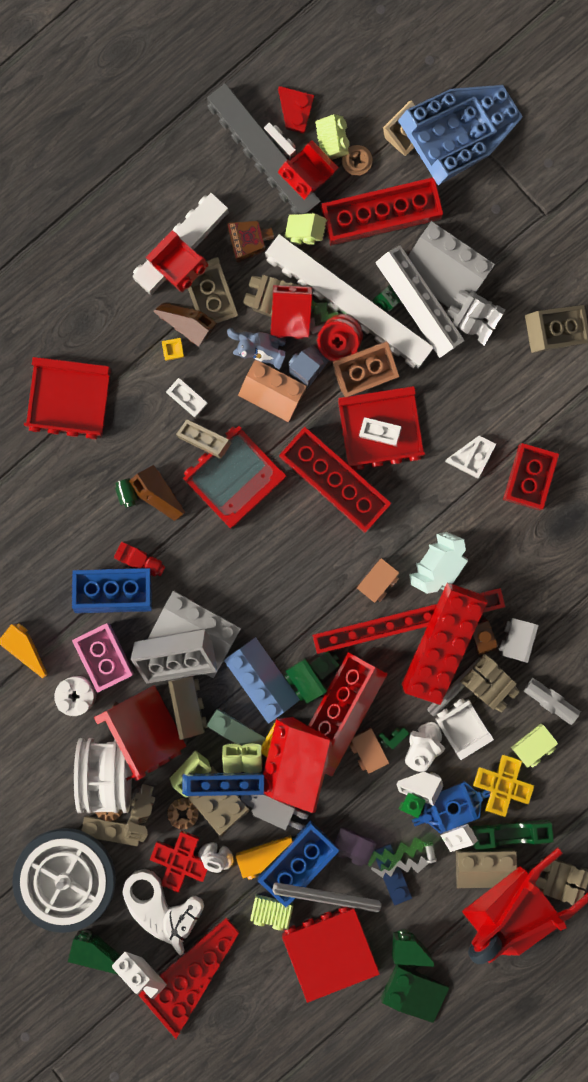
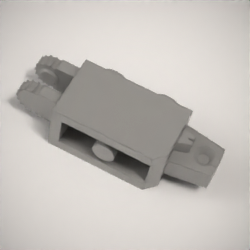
[241,794,308,830]

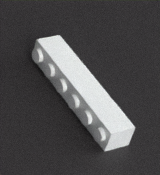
[133,193,229,295]
[375,245,464,358]

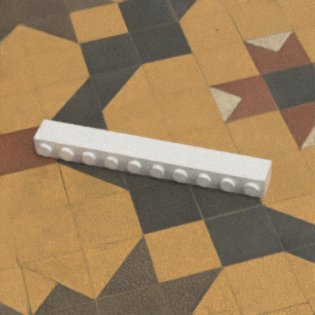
[265,235,434,369]

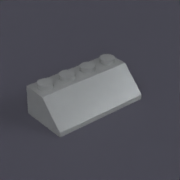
[131,630,217,684]

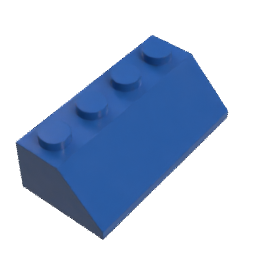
[72,568,152,613]
[258,820,339,908]

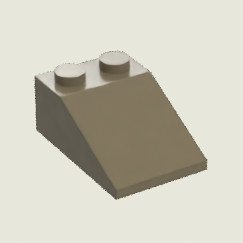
[188,257,238,323]
[525,305,588,353]

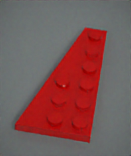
[138,917,239,1039]

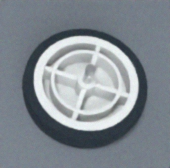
[12,828,116,933]

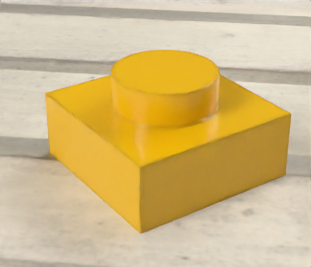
[162,338,184,361]

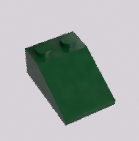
[68,929,121,975]
[381,964,449,1023]

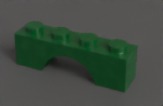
[472,820,554,849]

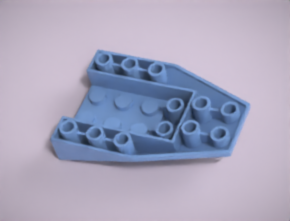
[398,85,523,186]

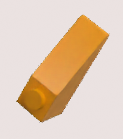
[0,623,48,678]
[236,835,292,880]

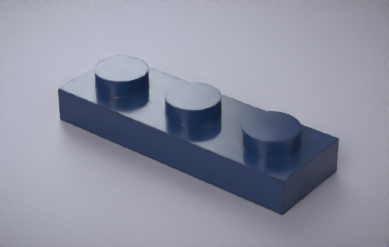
[372,843,412,906]

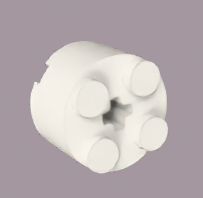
[55,676,96,716]

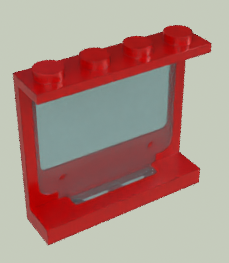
[183,426,286,529]

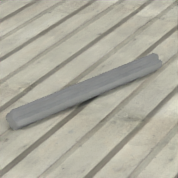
[272,883,381,912]

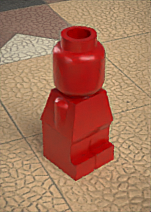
[114,541,166,577]

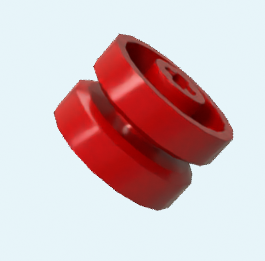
[317,314,363,361]

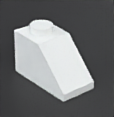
[397,772,443,806]

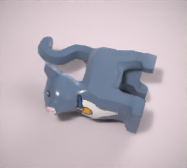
[227,327,286,369]

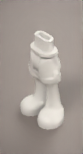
[198,842,233,873]

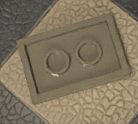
[188,766,250,836]

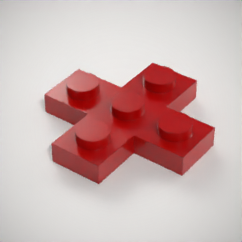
[150,830,208,892]

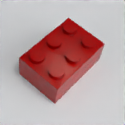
[503,443,559,511]

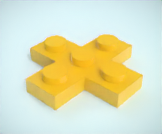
[473,755,534,817]

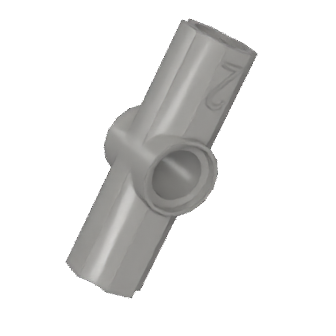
[523,678,581,725]

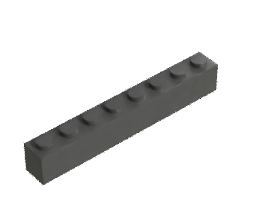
[207,83,321,215]

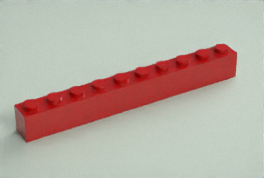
[312,588,505,654]

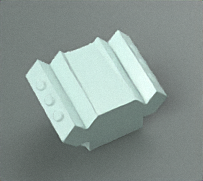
[409,532,468,594]

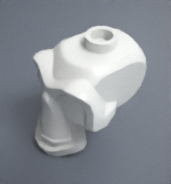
[405,722,445,772]

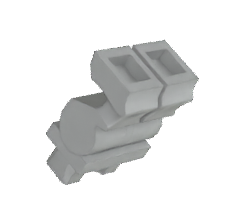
[446,290,505,345]

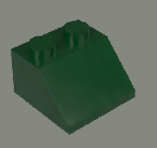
[285,658,326,703]
[392,929,434,967]

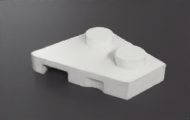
[445,436,496,479]

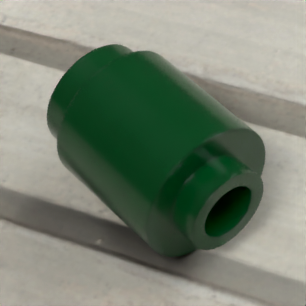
[115,478,139,508]

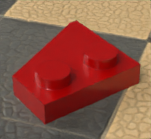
[278,86,314,134]

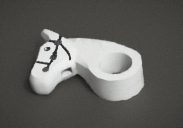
[123,869,204,955]

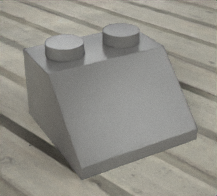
[499,618,538,663]

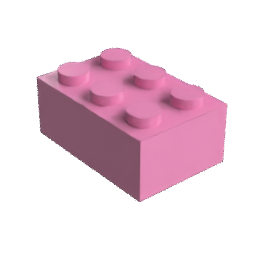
[72,623,134,693]

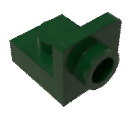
[372,285,401,313]
[310,651,340,680]
[379,727,409,750]

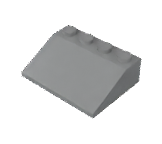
[408,221,495,310]
[147,591,241,678]

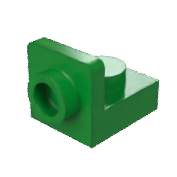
[398,793,425,818]

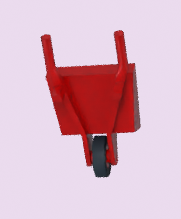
[462,848,588,964]

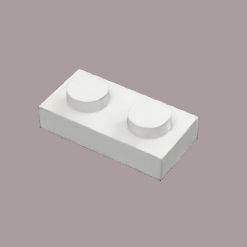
[264,123,296,160]
[166,378,208,418]
[359,417,402,446]
[440,824,478,852]

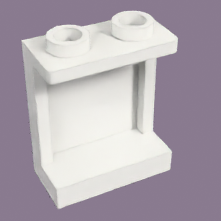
[435,698,494,760]
[112,952,167,999]

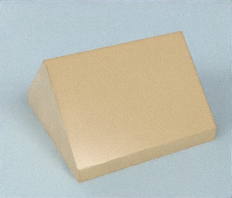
[383,101,415,156]

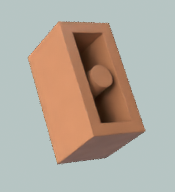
[357,558,399,603]
[349,727,389,774]

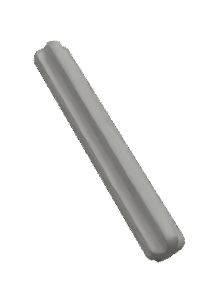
[427,657,481,716]

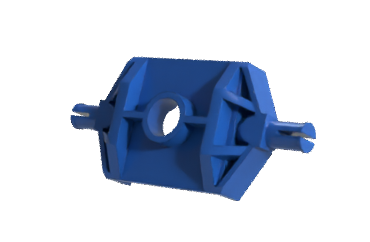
[412,781,491,834]

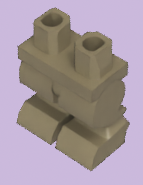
[244,275,300,317]
[460,654,519,712]
[124,784,155,842]
[535,858,588,905]

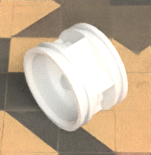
[74,738,132,813]

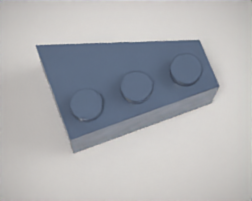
[289,345,330,389]

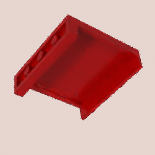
[24,357,111,439]
[338,386,425,470]
[94,685,187,781]
[282,906,380,1003]

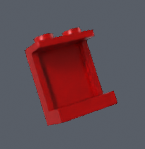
[278,140,339,200]
[146,230,209,293]
[271,285,312,339]

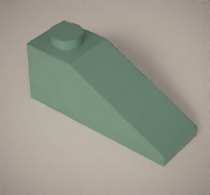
[207,708,266,746]

